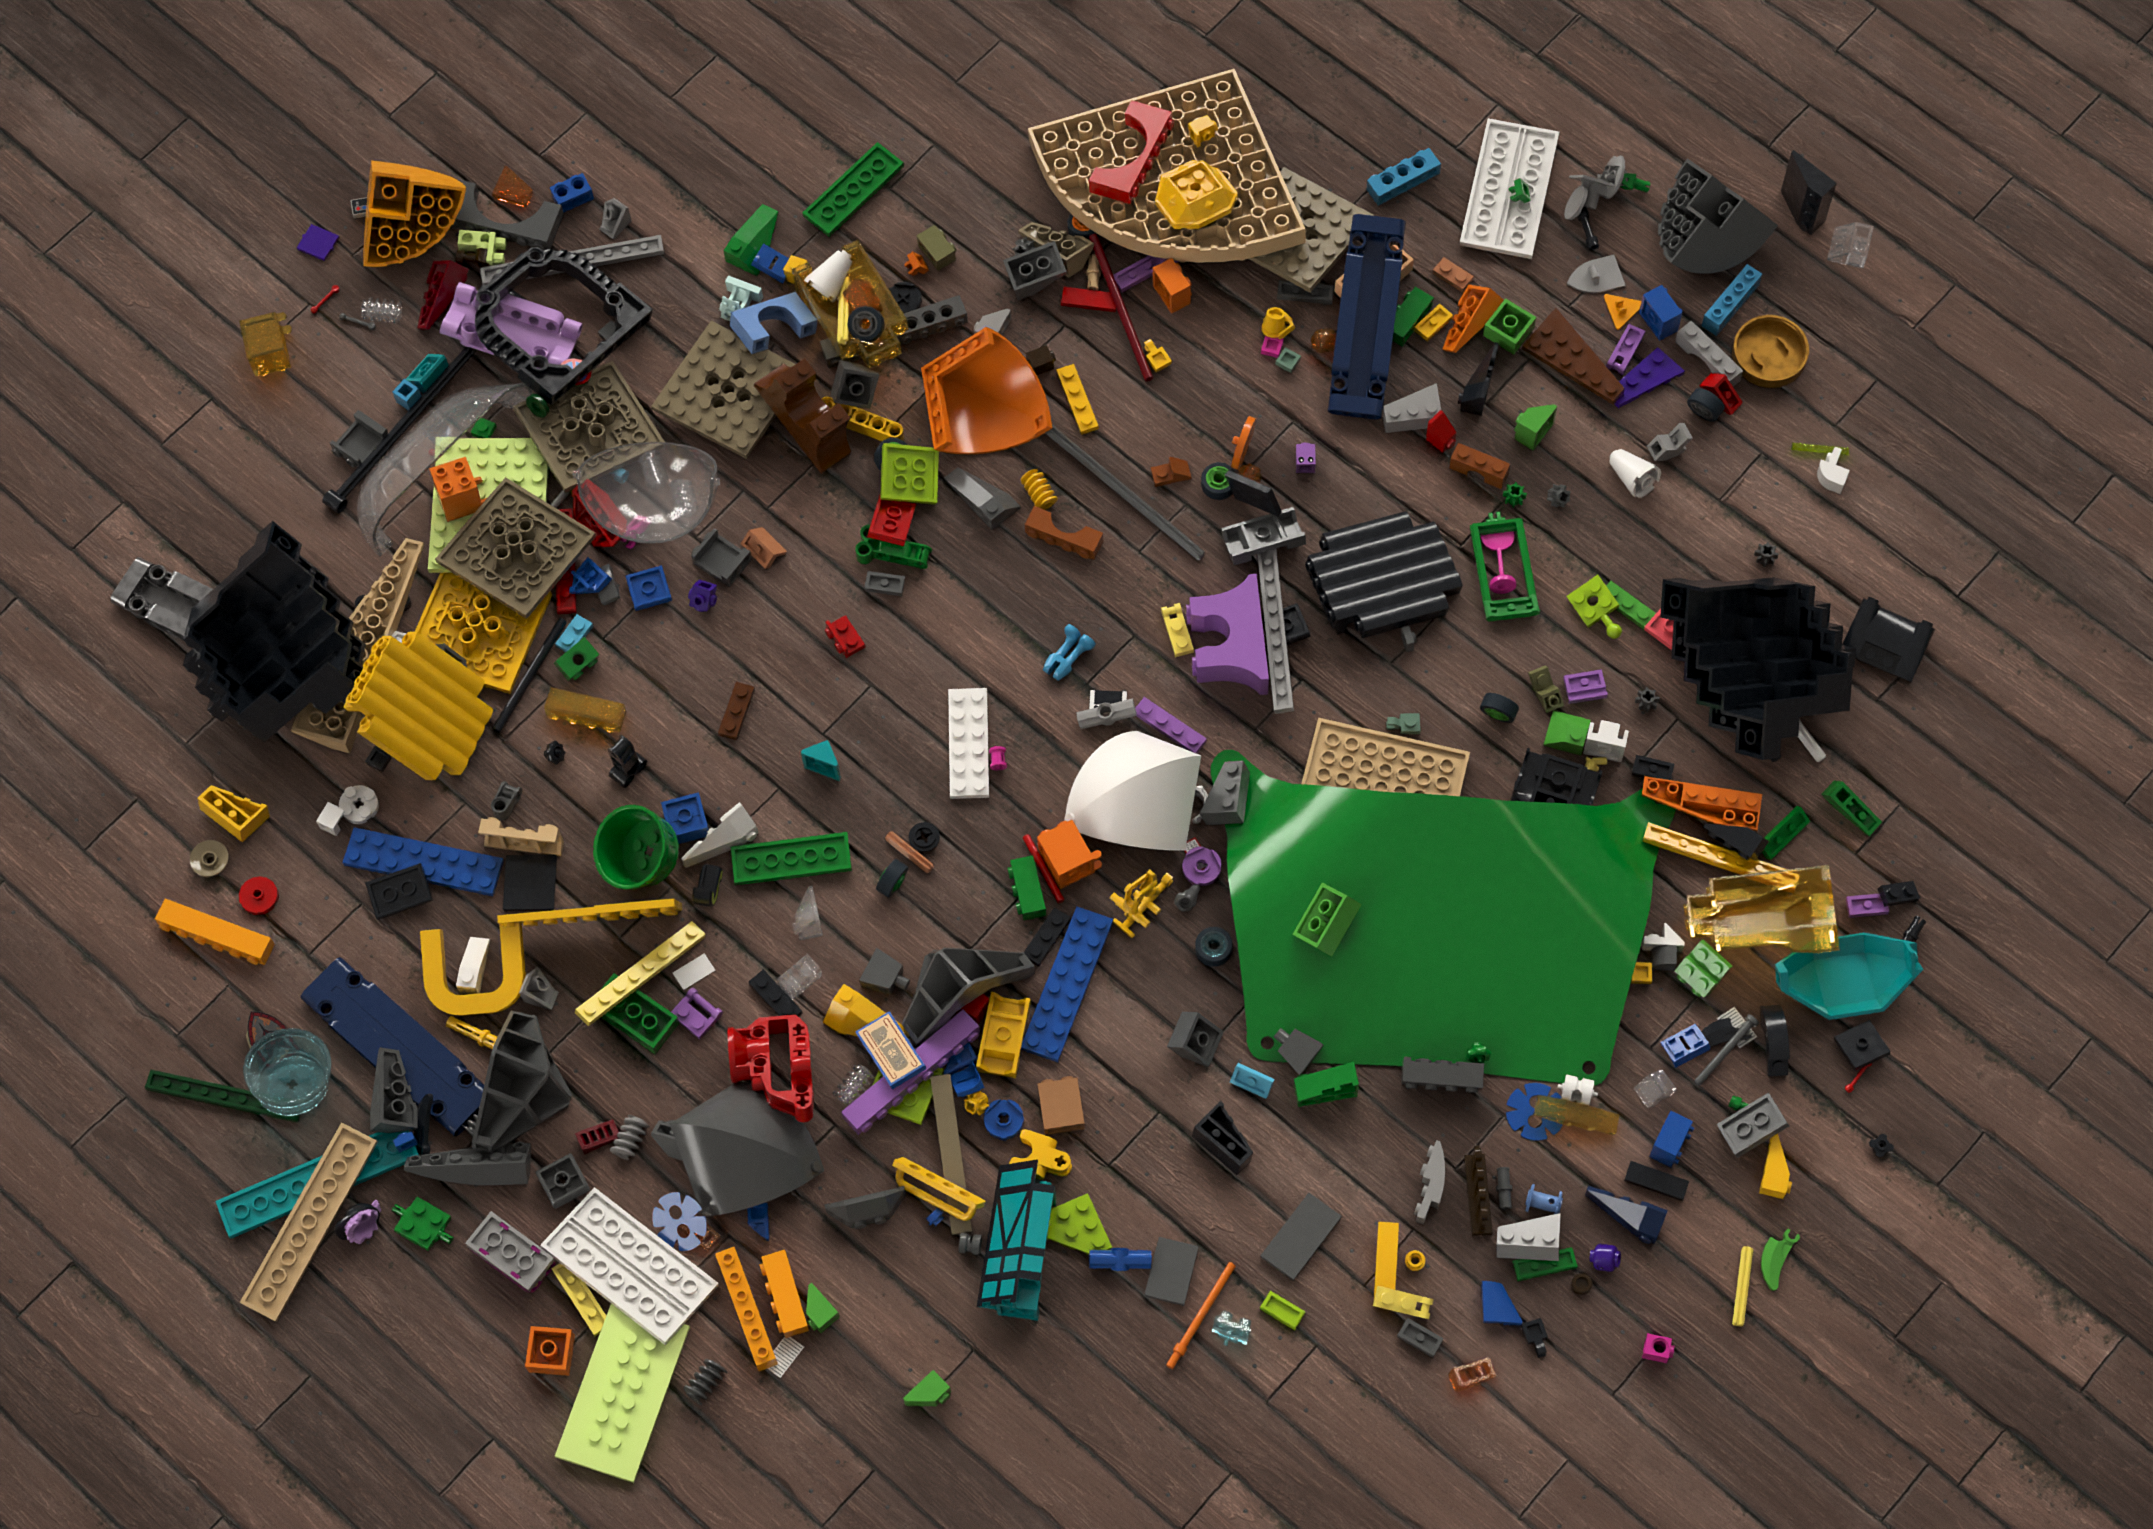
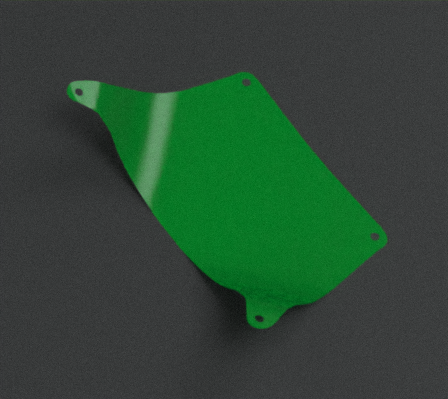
[1211,750,1676,1086]

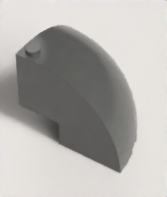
[1658,158,1778,274]

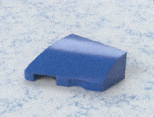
[1481,1281,1522,1325]

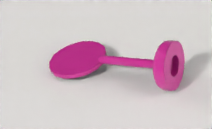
[1480,531,1517,594]

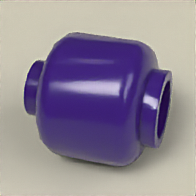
[1590,1244,1621,1272]

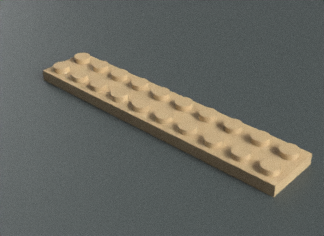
[240,1122,378,1322]

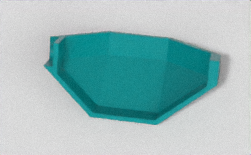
[1775,933,1923,1020]

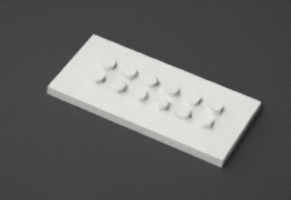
[1459,118,1559,259]
[540,1187,719,1345]

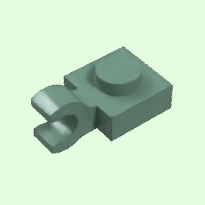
[1386,713,1421,734]

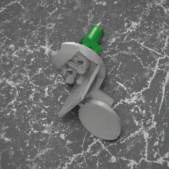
[1564,155,1650,220]

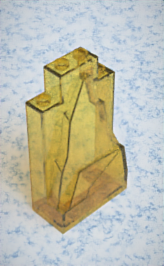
[792,240,908,369]
[1683,865,1840,953]

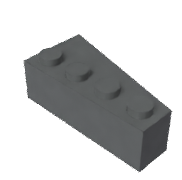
[1401,1057,1484,1093]

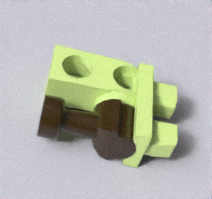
[456,230,507,268]

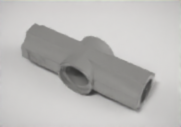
[1076,698,1137,729]

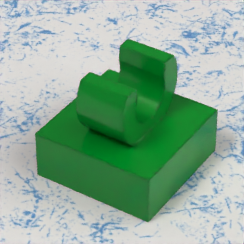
[1509,178,1531,204]

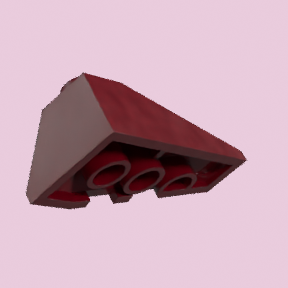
[417,260,469,330]

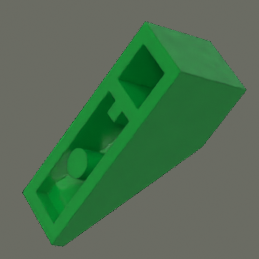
[1821,780,1882,836]

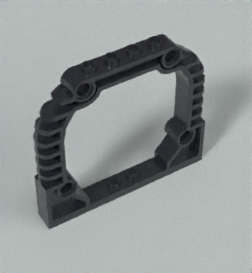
[475,247,653,405]

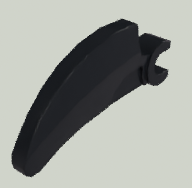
[1701,1018,1752,1048]
[414,1094,433,1155]

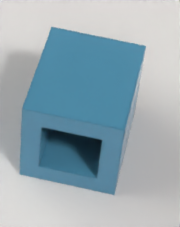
[392,379,421,411]

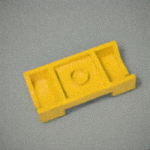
[976,992,1031,1078]

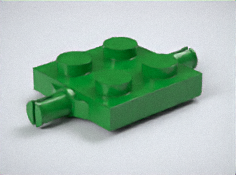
[392,1197,454,1251]

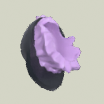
[334,1200,381,1244]

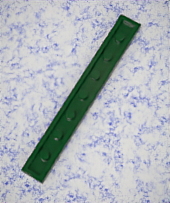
[145,1070,304,1123]

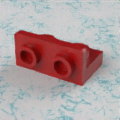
[825,615,866,658]

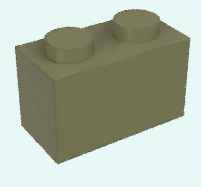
[916,225,957,271]

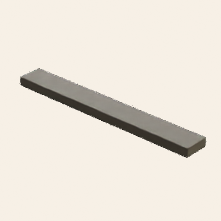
[930,1074,972,1236]

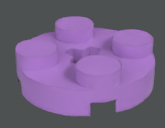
[1182,846,1221,886]

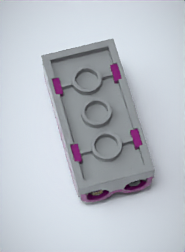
[465,1211,556,1293]

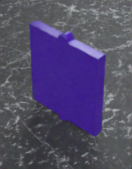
[297,224,340,261]

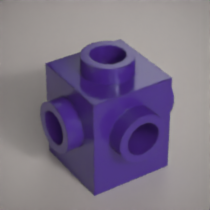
[688,580,717,612]

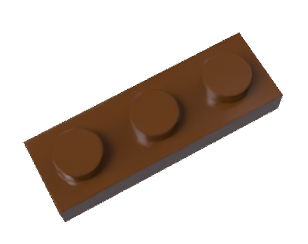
[718,682,755,740]

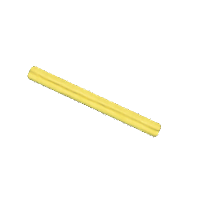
[837,277,850,345]

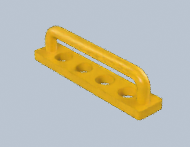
[892,1157,986,1221]

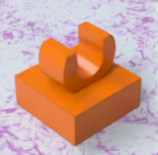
[904,251,929,276]

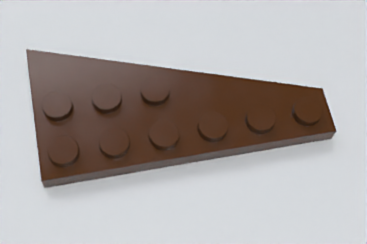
[1522,308,1625,405]

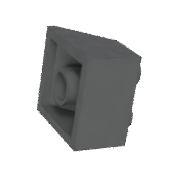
[830,360,879,409]
[1167,1012,1224,1067]

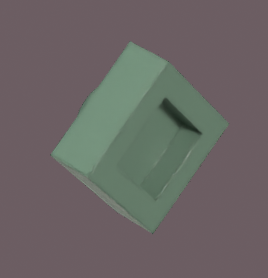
[1275,347,1301,373]

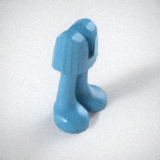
[1043,624,1096,681]

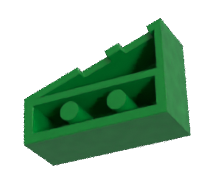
[1293,1062,1359,1107]

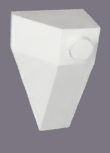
[681,802,758,868]

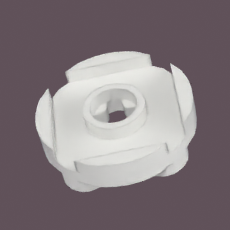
[339,785,379,824]

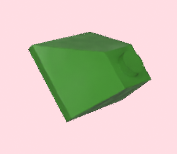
[1543,710,1591,756]

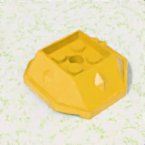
[1155,160,1238,229]

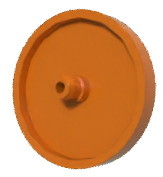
[1231,416,1257,470]

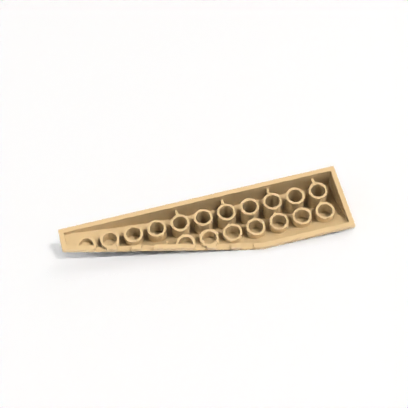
[291,538,424,753]

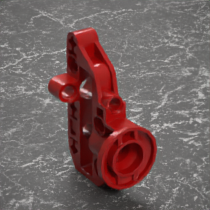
[727,1015,814,1123]

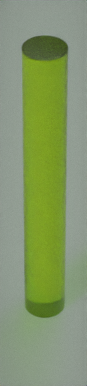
[1791,442,1849,455]

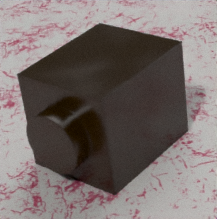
[1026,345,1056,375]

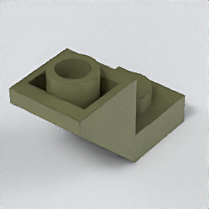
[1528,665,1564,713]

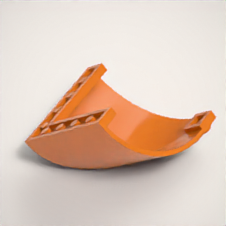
[921,327,1053,455]

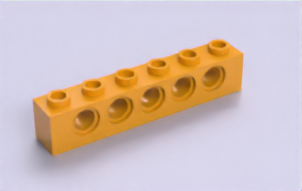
[715,1247,778,1372]

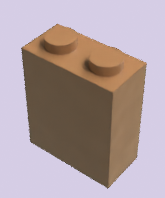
[1038,1076,1085,1135]

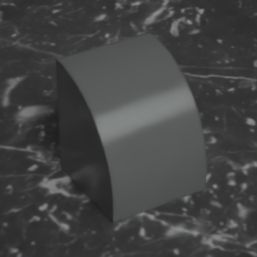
[1650,945,1677,971]

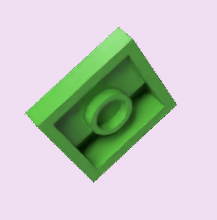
[1675,940,1732,998]

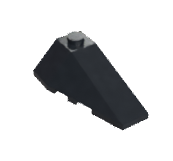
[1458,342,1499,416]

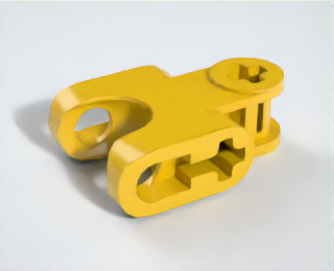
[1009,1129,1072,1180]

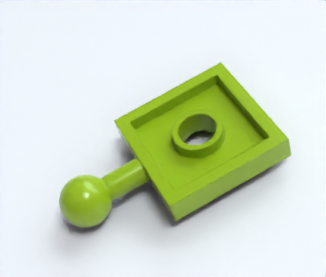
[1566,575,1622,639]

